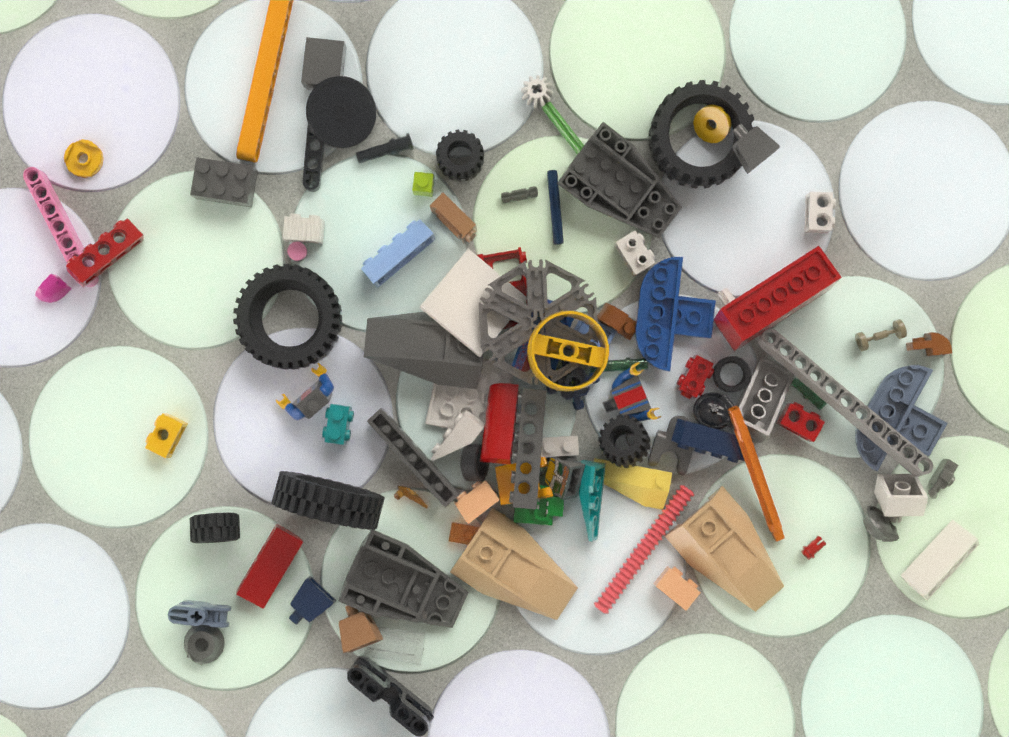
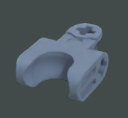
[167,600,232,628]

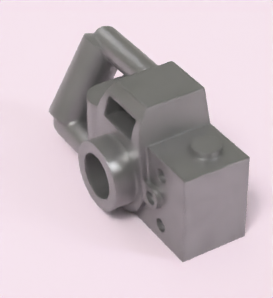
[928,458,959,499]

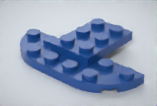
[635,257,716,372]

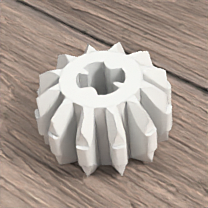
[521,75,553,108]

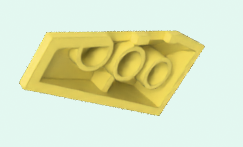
[594,458,672,509]

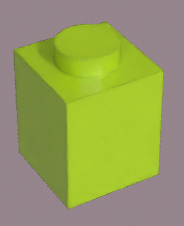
[412,172,435,197]

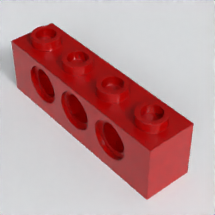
[66,218,144,288]

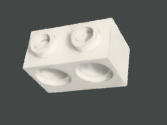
[804,191,836,233]

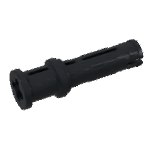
[355,133,414,164]

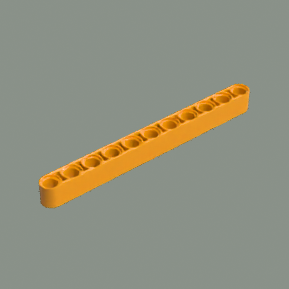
[236,0,294,163]

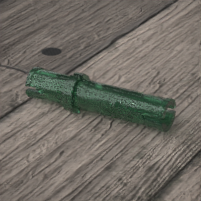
[590,357,648,373]

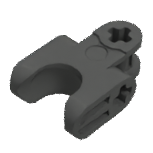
[648,415,694,476]

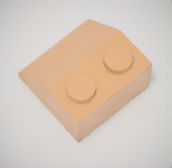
[455,479,500,524]

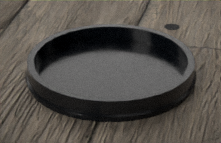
[306,76,376,148]

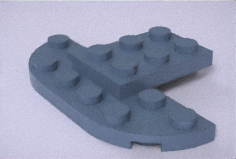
[855,365,948,471]

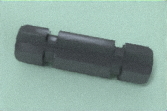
[501,186,538,203]

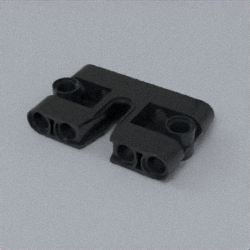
[347,656,434,737]

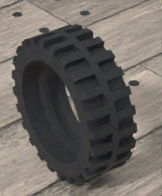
[648,80,754,189]

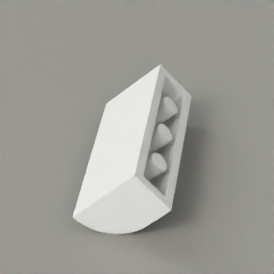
[900,519,980,601]

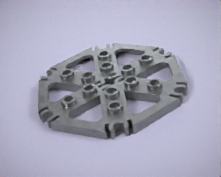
[479,259,598,385]

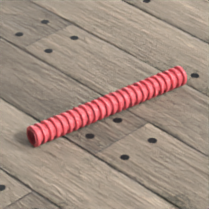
[594,485,694,614]

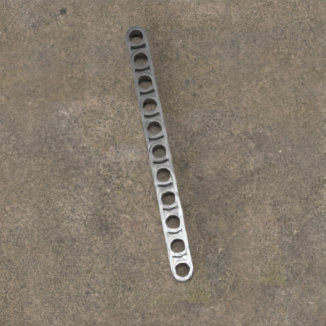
[758,328,934,477]

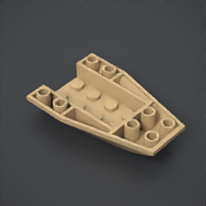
[665,486,784,612]
[450,507,578,620]

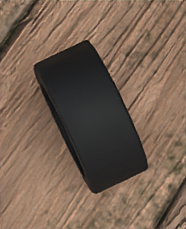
[712,356,751,392]
[460,444,489,481]

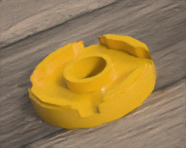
[693,105,732,143]
[64,139,104,178]

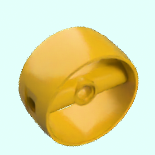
[527,311,609,391]

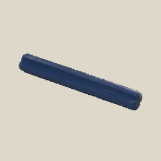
[547,170,564,245]

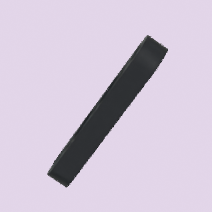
[302,125,325,192]

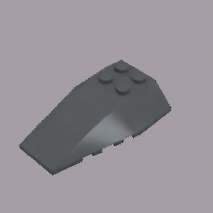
[338,529,469,628]

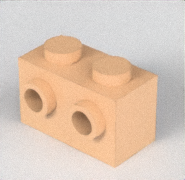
[653,566,701,611]

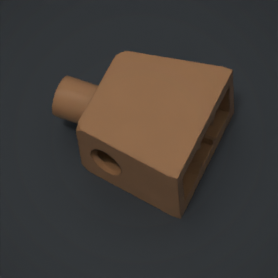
[339,606,383,653]

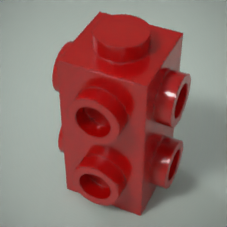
[676,355,714,400]

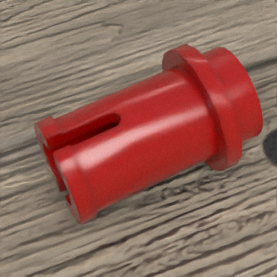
[801,536,827,560]

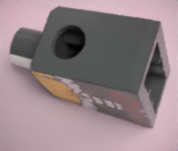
[545,456,585,500]

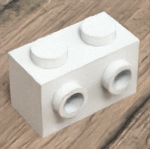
[614,230,656,277]

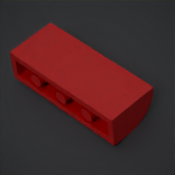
[480,383,520,465]
[236,523,303,609]

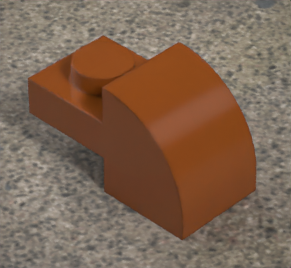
[597,303,636,341]
[906,332,952,356]

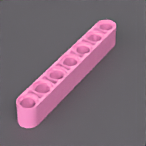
[23,167,99,287]

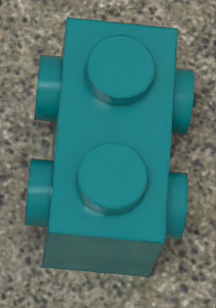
[322,404,354,445]

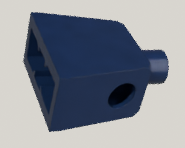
[289,576,337,625]

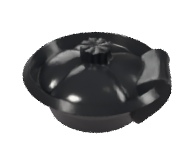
[693,392,734,430]

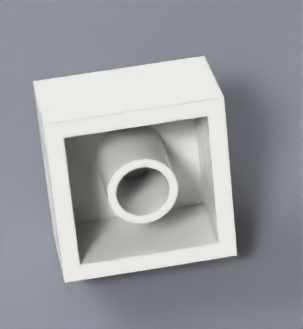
[874,474,928,523]

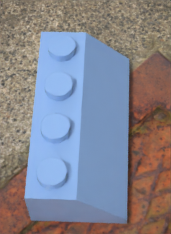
[361,219,436,288]

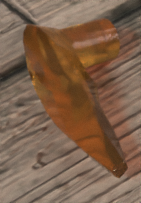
[394,486,428,509]

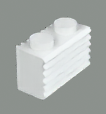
[283,213,325,244]

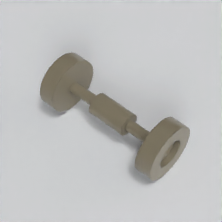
[855,319,907,352]

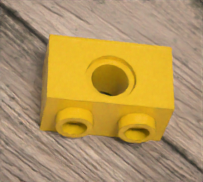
[145,413,188,458]

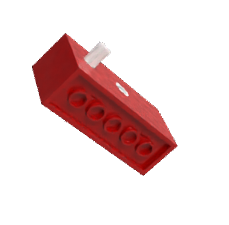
[714,246,842,352]

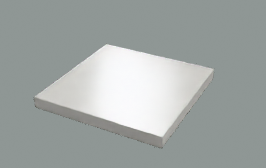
[419,249,527,357]
[425,358,513,436]

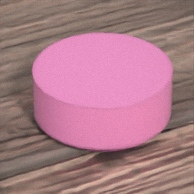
[287,242,308,261]

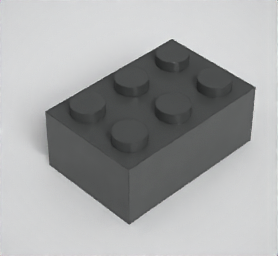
[190,157,258,208]

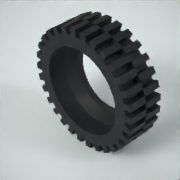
[233,264,342,370]
[271,471,385,530]

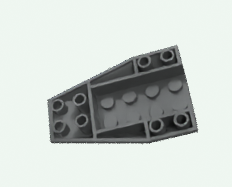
[557,122,682,238]
[363,312,484,389]

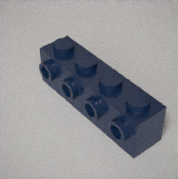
[671,418,753,463]

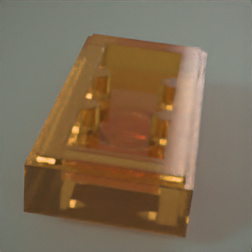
[449,522,480,545]

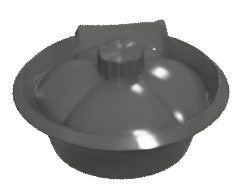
[863,506,899,542]
[184,625,225,666]

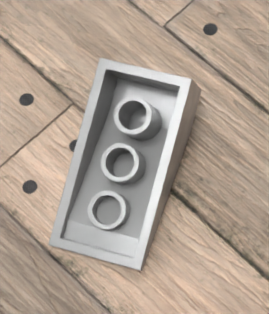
[728,355,794,443]

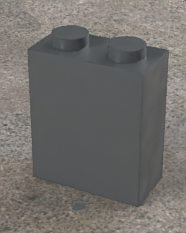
[301,37,347,91]

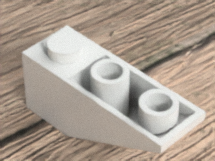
[431,410,485,461]

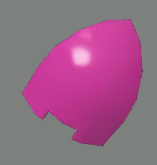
[35,274,72,303]

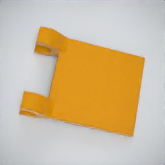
[495,457,553,505]

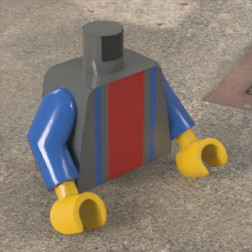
[602,362,661,421]
[275,363,334,420]

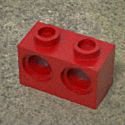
[776,402,825,442]

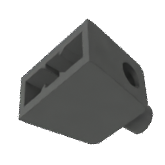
[732,124,780,174]

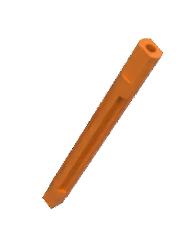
[728,406,785,542]

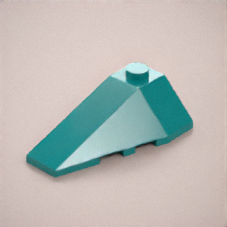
[579,460,606,542]

